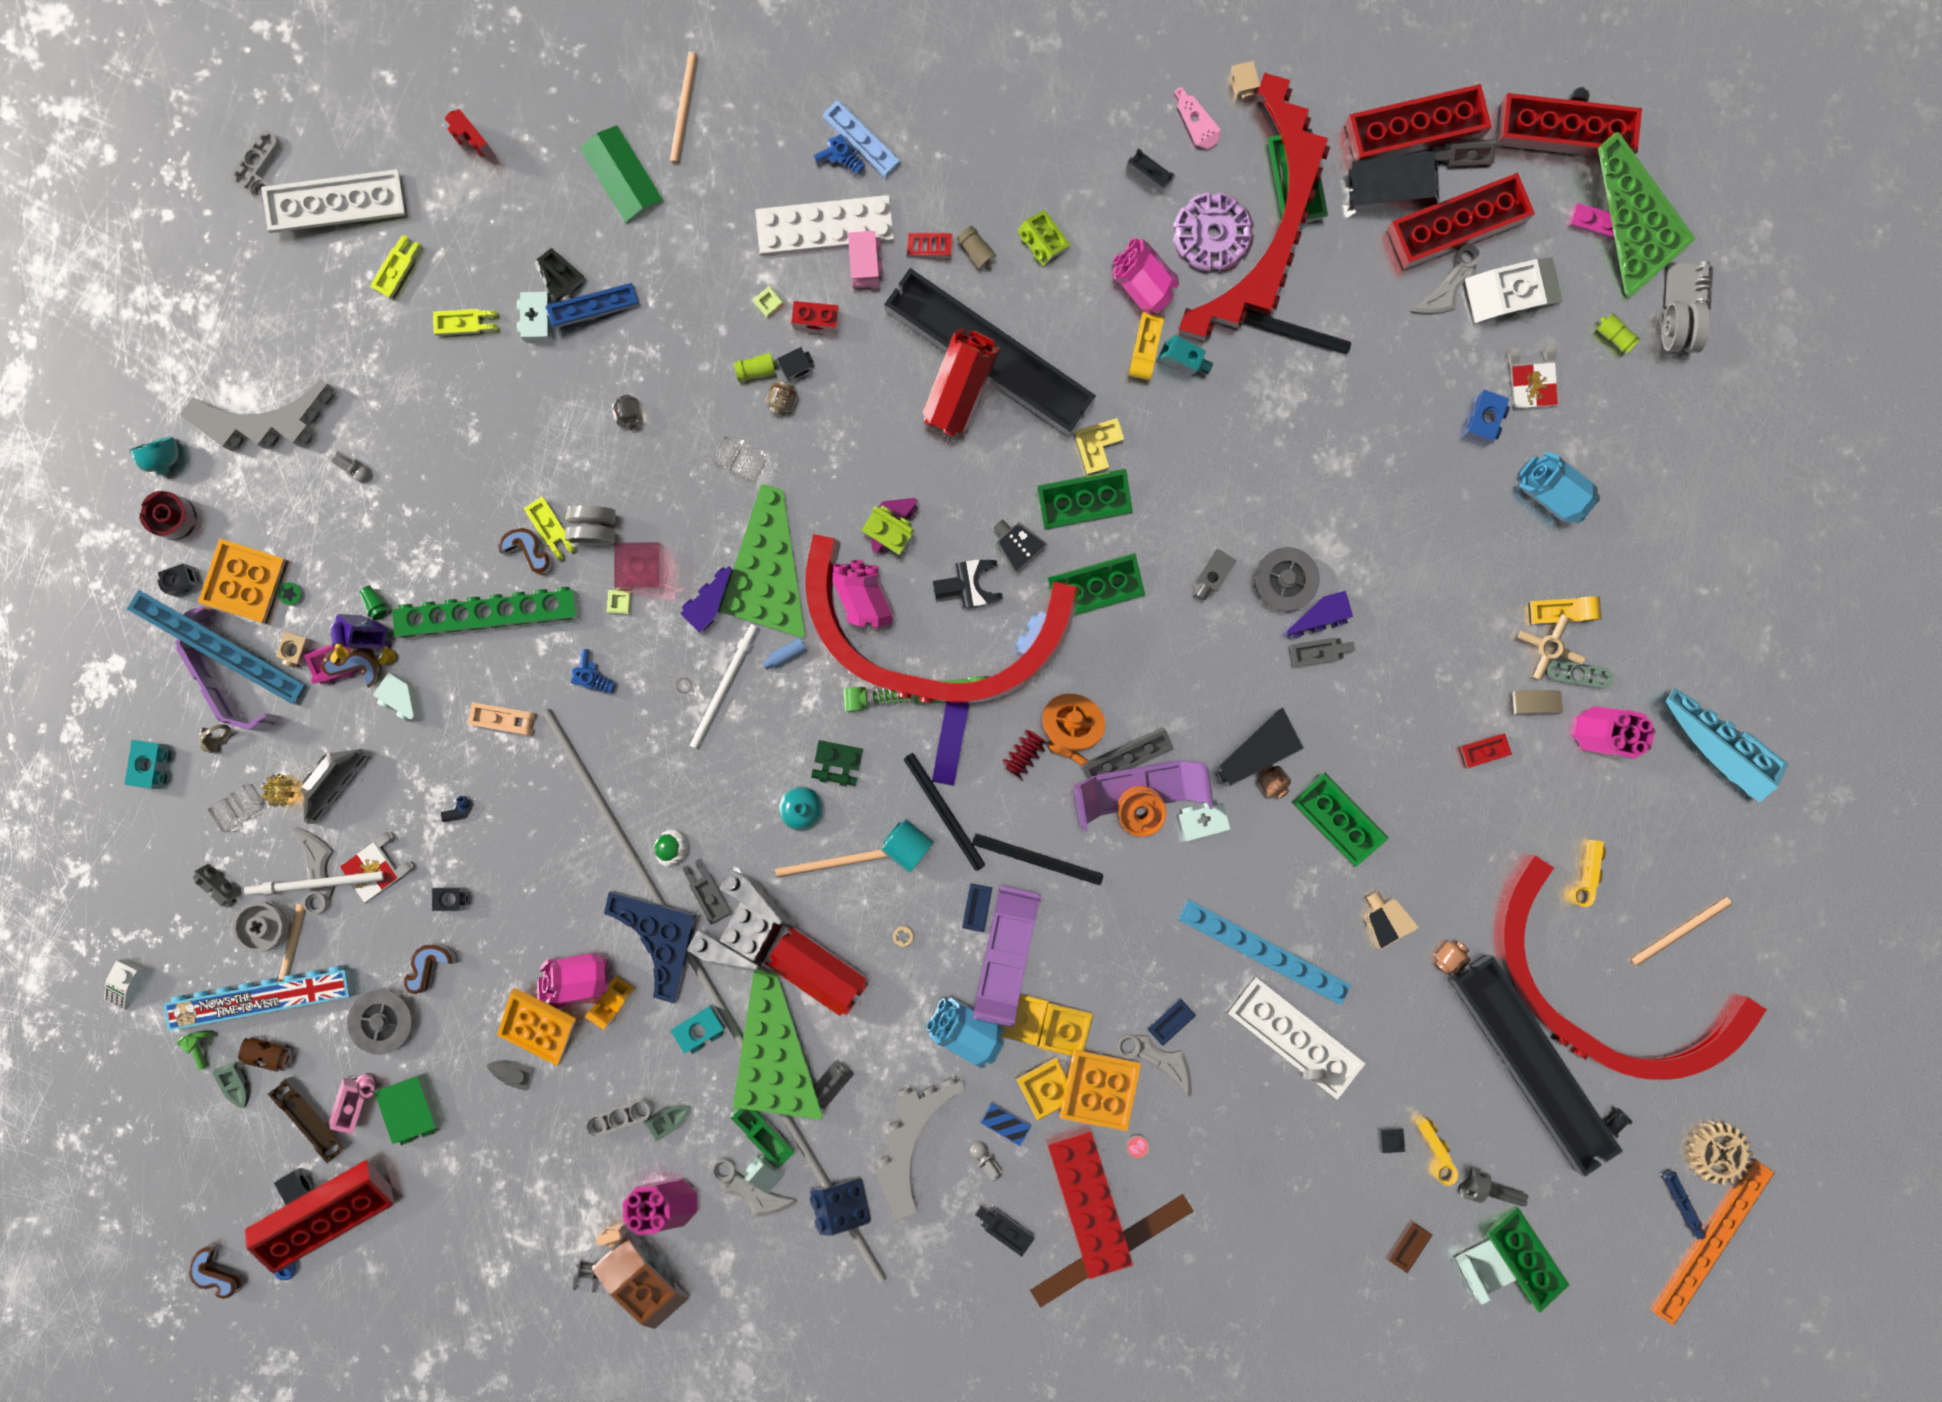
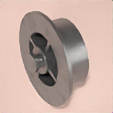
[1256,547,1320,611]
[347,990,412,1055]

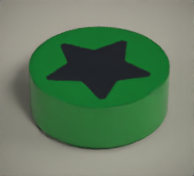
[278,582,303,605]

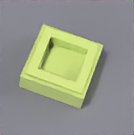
[752,286,785,319]
[607,590,632,615]

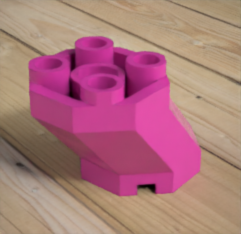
[1112,237,1179,315]
[833,560,893,627]
[1572,706,1656,759]
[537,953,608,1009]
[622,1178,699,1235]

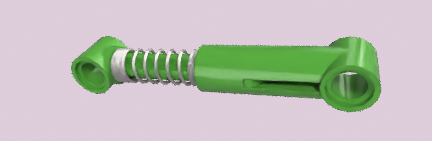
[843,676,990,712]

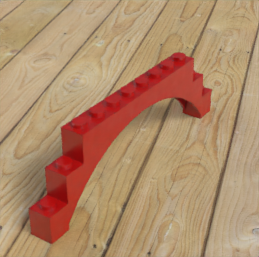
[1179,72,1331,342]

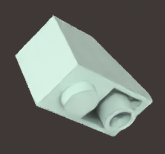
[373,672,419,722]
[745,1155,785,1194]

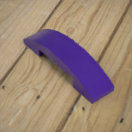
[932,702,969,786]

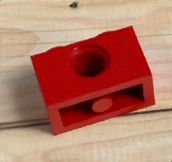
[791,301,840,333]

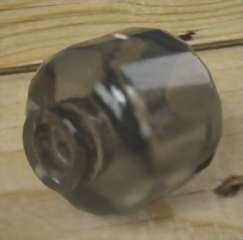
[612,395,644,430]

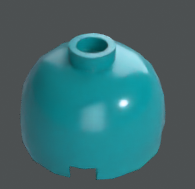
[129,436,178,475]
[779,786,824,831]

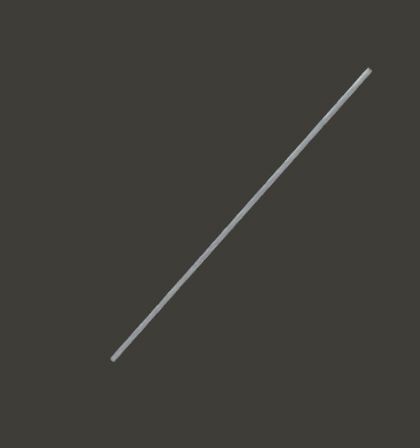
[542,709,887,1283]

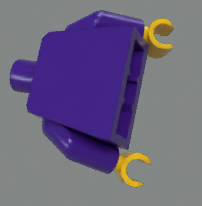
[330,614,396,665]

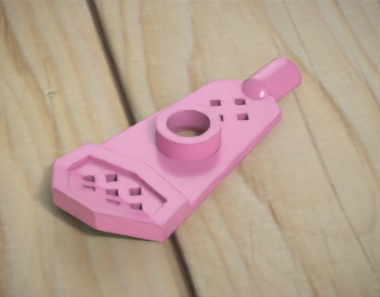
[1174,87,1221,150]

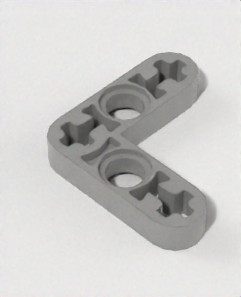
[231,130,280,204]

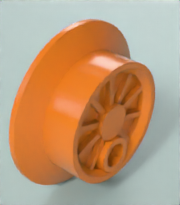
[1042,694,1105,751]

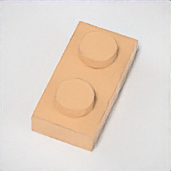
[596,1223,628,1247]

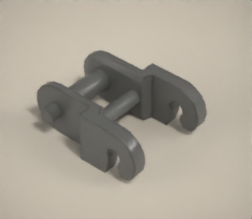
[573,1260,598,1293]

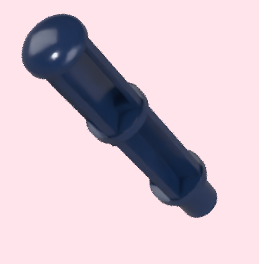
[1663,1171,1705,1239]

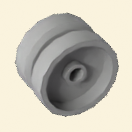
[1662,301,1710,353]
[565,506,616,544]
[232,901,292,952]

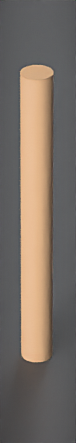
[278,903,305,982]

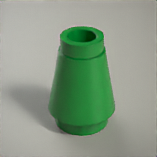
[359,586,389,620]

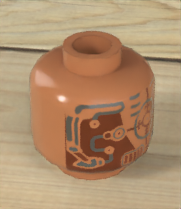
[1257,765,1292,799]
[1436,941,1471,975]

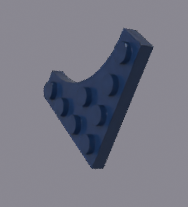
[604,891,697,1003]

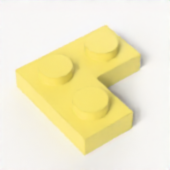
[1074,418,1124,475]

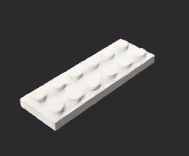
[261,169,405,233]
[755,195,894,255]
[1228,977,1365,1100]

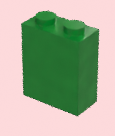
[374,1074,441,1146]

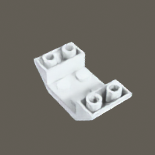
[1465,258,1563,323]

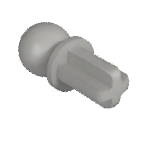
[331,451,371,483]
[970,1142,1003,1181]

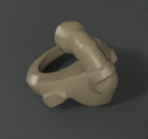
[199,724,232,753]

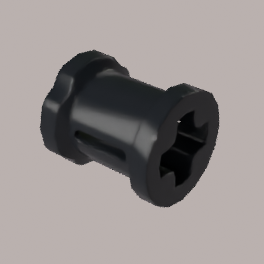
[1604,1108,1633,1139]

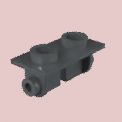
[193,864,242,908]
[814,1060,854,1109]

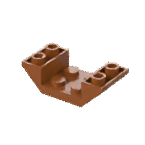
[592,1237,689,1329]

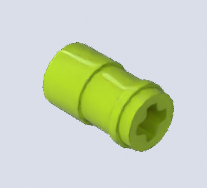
[1597,313,1640,354]
[734,352,778,382]

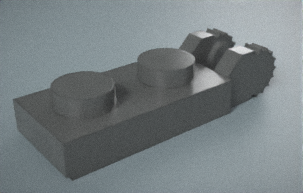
[682,859,731,925]

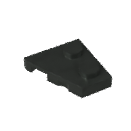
[535,248,585,303]

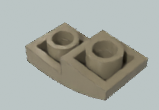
[1512,690,1563,715]

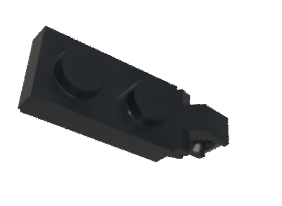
[974,1205,1035,1257]

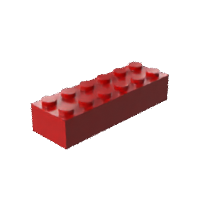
[1345,84,1492,161]
[1497,93,1642,157]
[1387,172,1535,269]
[1047,1128,1133,1279]
[244,1160,394,1274]

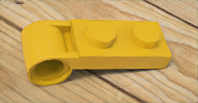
[1128,312,1165,381]
[1530,596,1602,625]
[1569,840,1606,907]
[1415,1117,1458,1186]

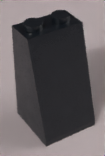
[1348,152,1440,212]
[1214,708,1304,787]

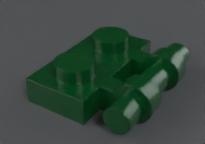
[811,740,863,787]

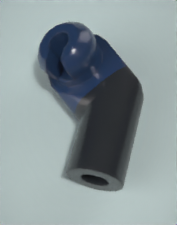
[441,796,471,823]

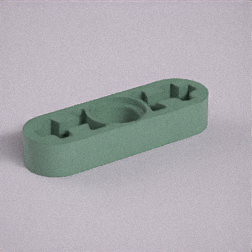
[1545,660,1613,689]

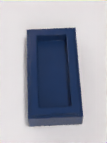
[962,883,993,932]
[1147,998,1196,1046]

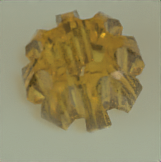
[260,773,295,807]

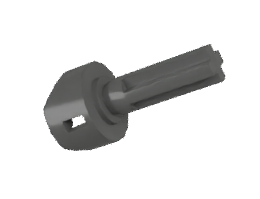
[1460,1168,1529,1207]

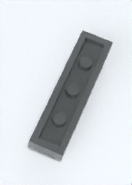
[1081,727,1174,779]

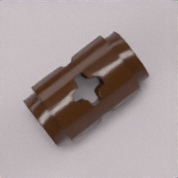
[238,1037,291,1072]

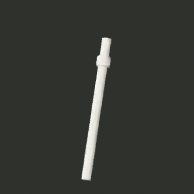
[690,624,759,749]
[244,871,384,896]

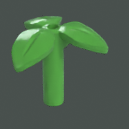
[176,1031,216,1070]

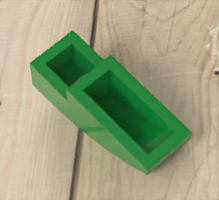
[730,1108,795,1168]

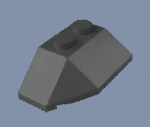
[300,749,371,824]

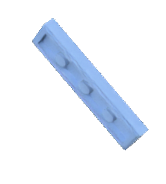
[822,99,901,179]

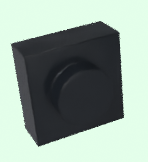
[1379,1128,1405,1153]

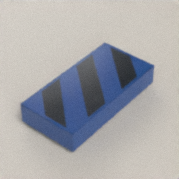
[980,1102,1032,1146]

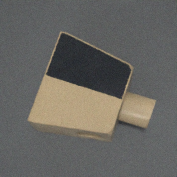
[1364,891,1419,949]

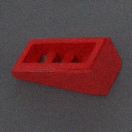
[907,233,953,259]

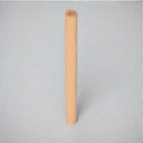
[670,52,698,163]
[775,850,889,878]
[1631,897,1732,966]

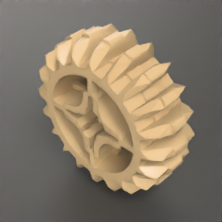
[1688,1122,1753,1186]

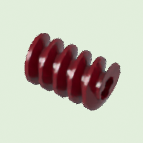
[1002,730,1050,781]

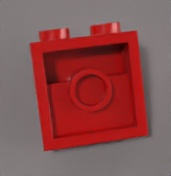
[444,108,497,162]

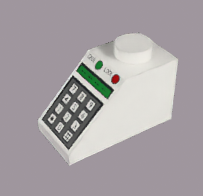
[104,959,147,1010]

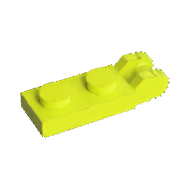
[370,235,421,299]
[433,309,498,336]
[523,496,576,561]

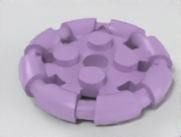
[1174,192,1254,272]

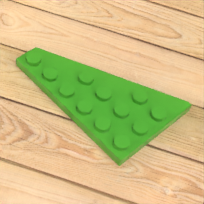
[1598,132,1696,297]
[720,483,806,639]
[733,971,823,1120]

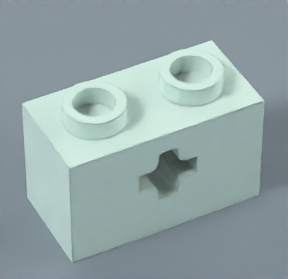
[517,292,552,342]
[1177,800,1231,841]

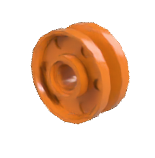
[1117,785,1167,837]

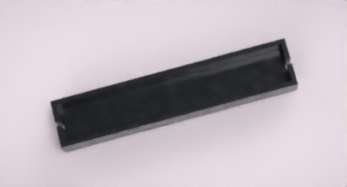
[884,268,1096,437]
[1449,954,1623,1177]

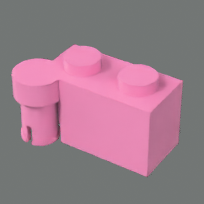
[848,231,883,289]
[329,1074,375,1134]

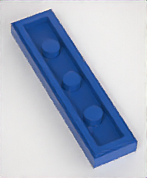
[545,283,639,329]

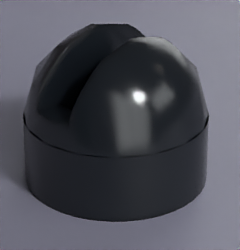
[1570,87,1590,102]

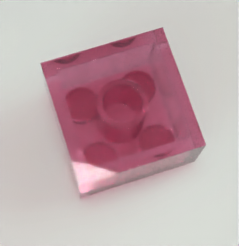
[614,542,664,591]

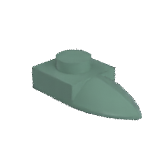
[212,1062,246,1109]
[643,1105,690,1142]

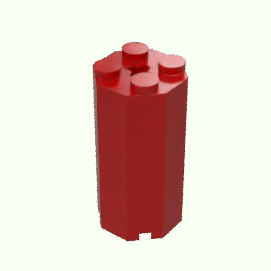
[923,329,1000,436]
[764,927,869,1017]

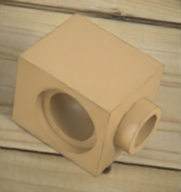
[1230,61,1260,100]
[275,631,313,668]

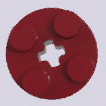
[139,491,195,539]

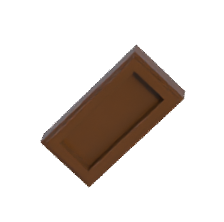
[1387,1221,1433,1274]

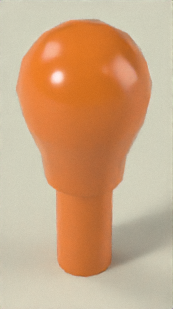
[1048,738,1088,766]

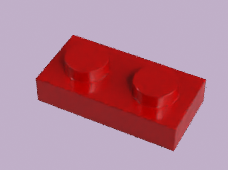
[1460,733,1512,768]

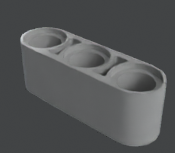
[586,1098,653,1137]

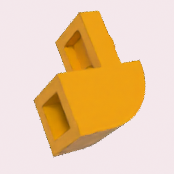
[585,976,635,1030]

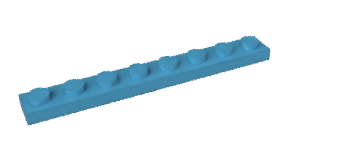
[126,590,304,704]
[1178,900,1351,1005]

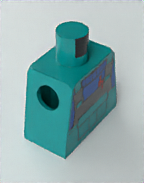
[1156,335,1213,375]

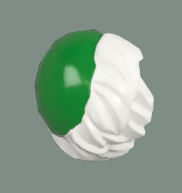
[654,830,689,867]

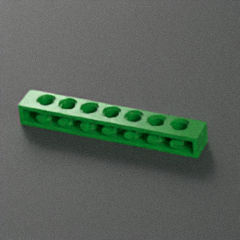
[392,587,579,639]

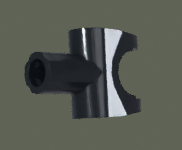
[933,560,1003,609]

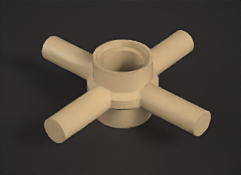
[1518,614,1585,680]

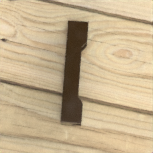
[268,1077,349,1164]

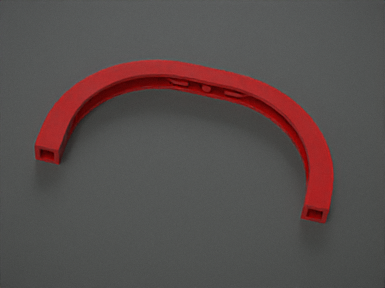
[805,534,1080,704]
[1499,855,1767,1080]

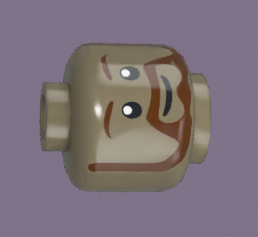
[765,380,798,415]

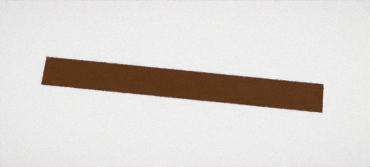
[1030,1194,1194,1308]

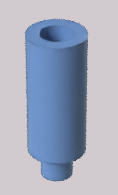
[762,637,808,670]

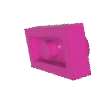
[1569,203,1614,239]

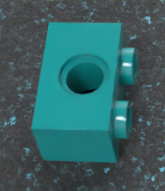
[124,740,168,789]
[670,1005,726,1054]

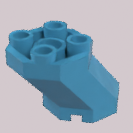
[1519,451,1600,523]
[926,997,1004,1068]

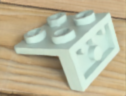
[1455,1240,1516,1305]

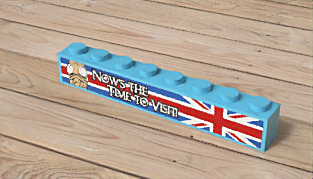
[164,965,355,1031]

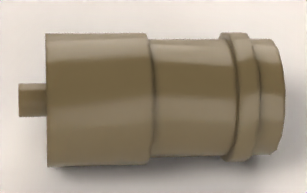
[957,226,997,269]

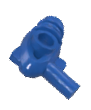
[813,134,866,175]
[571,649,616,694]

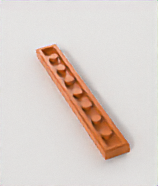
[1652,1158,1775,1326]

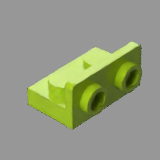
[1018,209,1071,266]
[861,506,914,556]

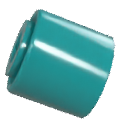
[881,819,935,873]

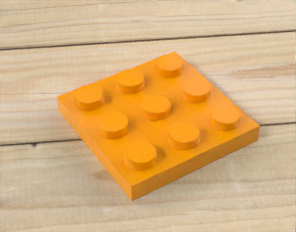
[198,538,286,624]
[497,987,576,1066]
[1060,1049,1141,1131]

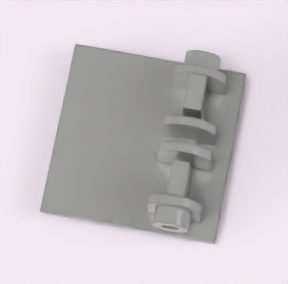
[1665,261,1713,310]

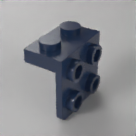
[810,1178,871,1236]

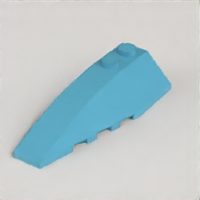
[1666,688,1788,803]

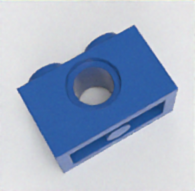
[1464,389,1510,444]

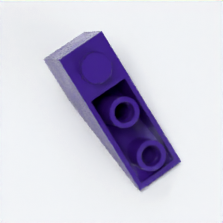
[680,566,733,635]
[1284,591,1353,639]

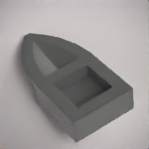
[487,1060,534,1091]

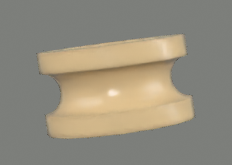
[893,926,914,947]

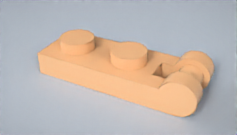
[468,702,536,736]

